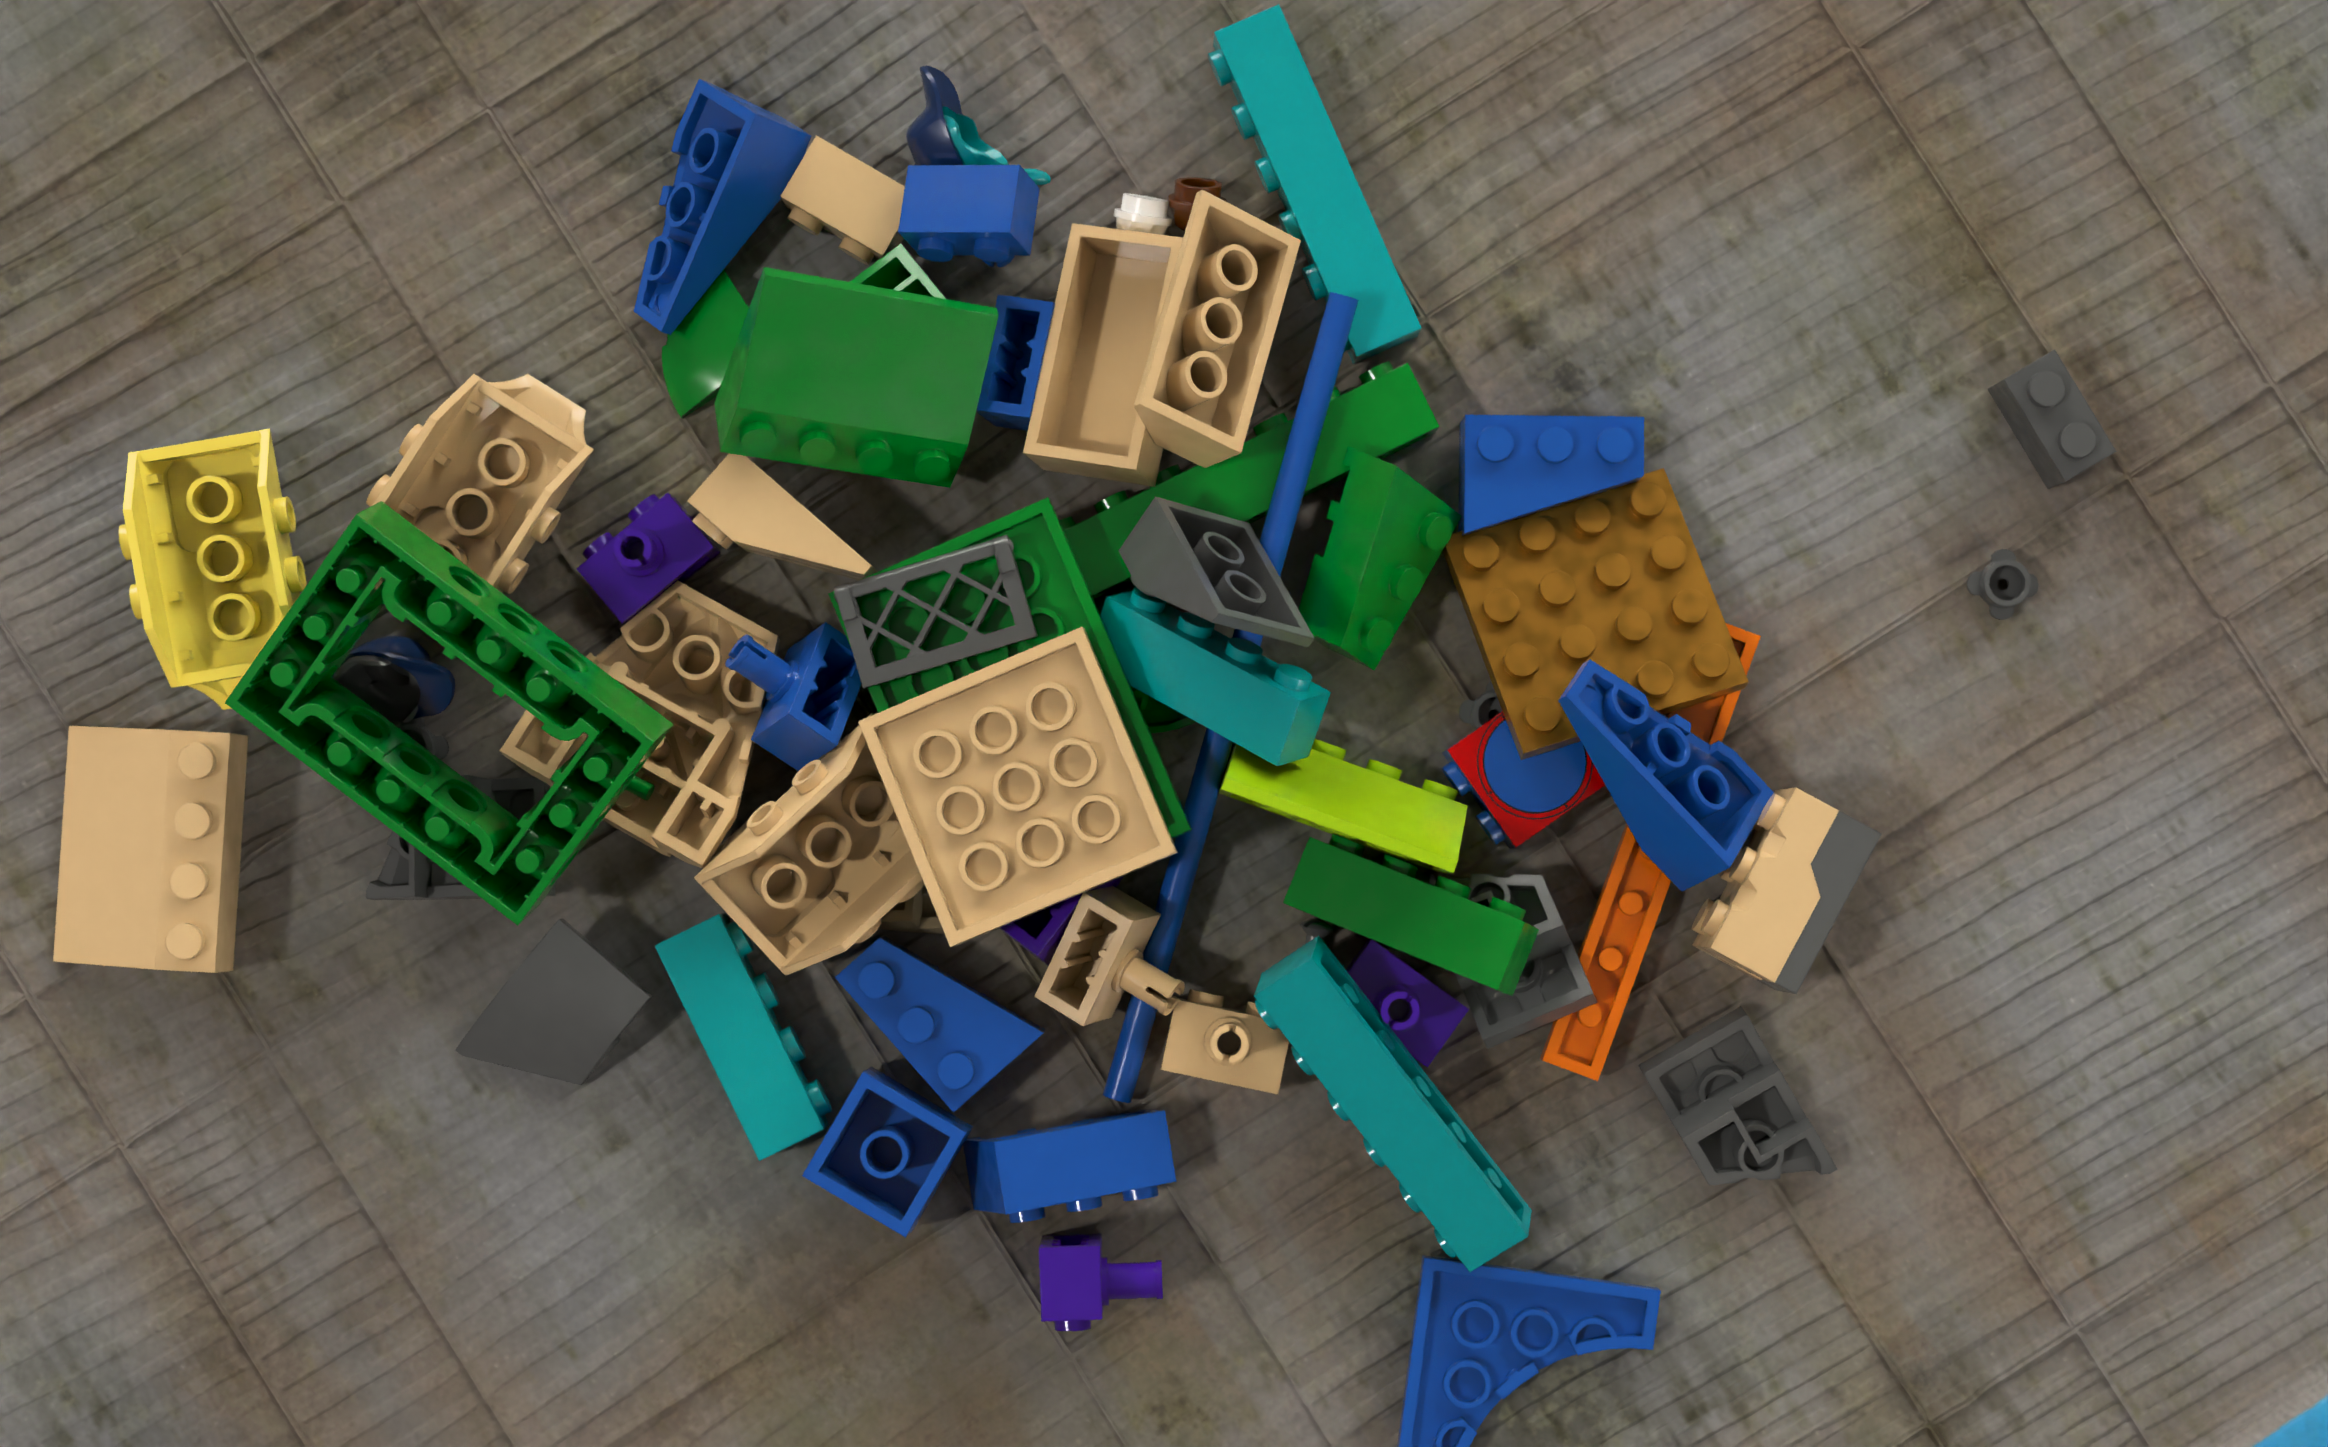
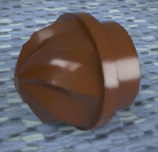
[1168,177,1227,231]

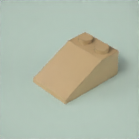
[688,453,877,580]

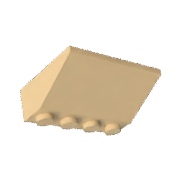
[53,726,248,973]

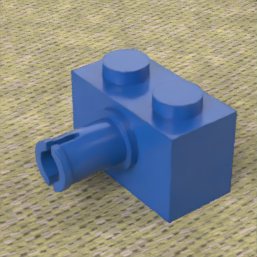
[898,165,1040,268]
[976,295,1055,431]
[725,622,862,771]

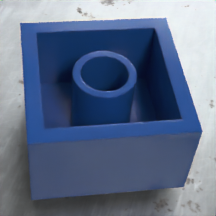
[802,1067,973,1238]

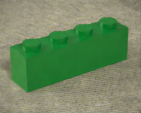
[1283,833,1539,996]

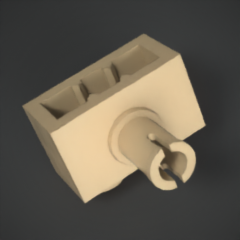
[1034,886,1185,1026]
[1161,989,1289,1094]

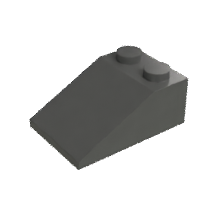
[1119,496,1315,647]

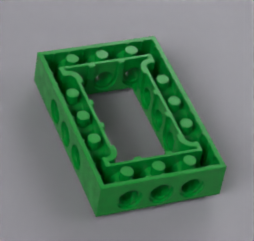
[225,501,674,926]

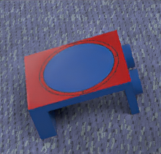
[1442,711,1605,849]

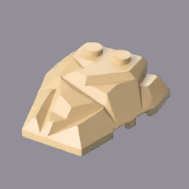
[500,581,780,869]

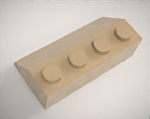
[1134,189,1301,468]

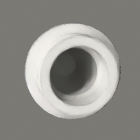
[1113,193,1173,235]

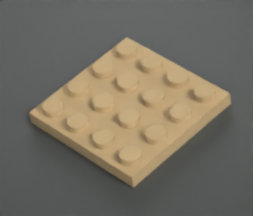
[858,627,1178,947]

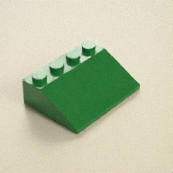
[714,267,998,488]

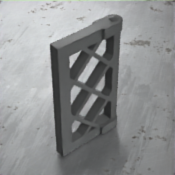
[834,534,1038,689]

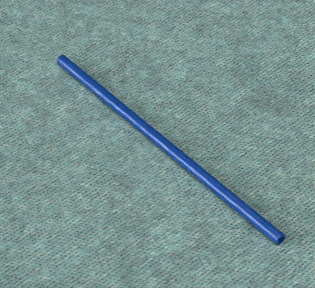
[1103,292,1359,1103]

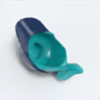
[906,66,1051,186]

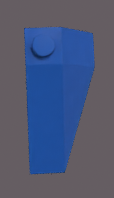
[634,79,812,335]
[1558,659,1774,892]

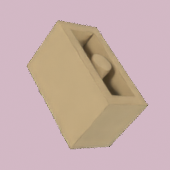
[780,135,905,265]

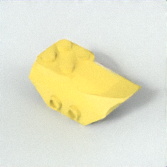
[119,429,307,710]

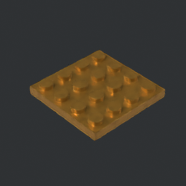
[1443,468,1749,760]

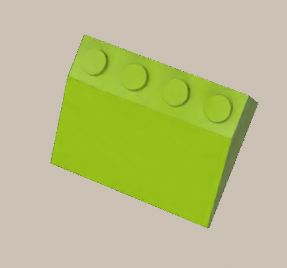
[1219,739,1468,873]

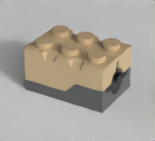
[1691,788,1882,994]

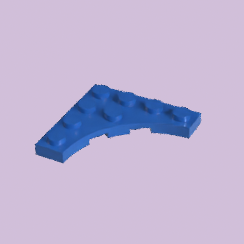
[1397,1255,1661,1447]

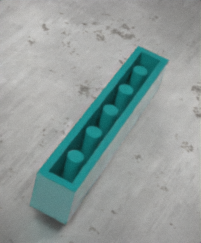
[1207,4,1422,365]
[1254,936,1532,1272]

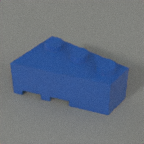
[1458,415,1644,536]
[835,936,1046,1113]
[963,1110,1177,1223]

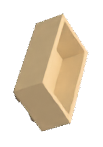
[1023,223,1183,487]

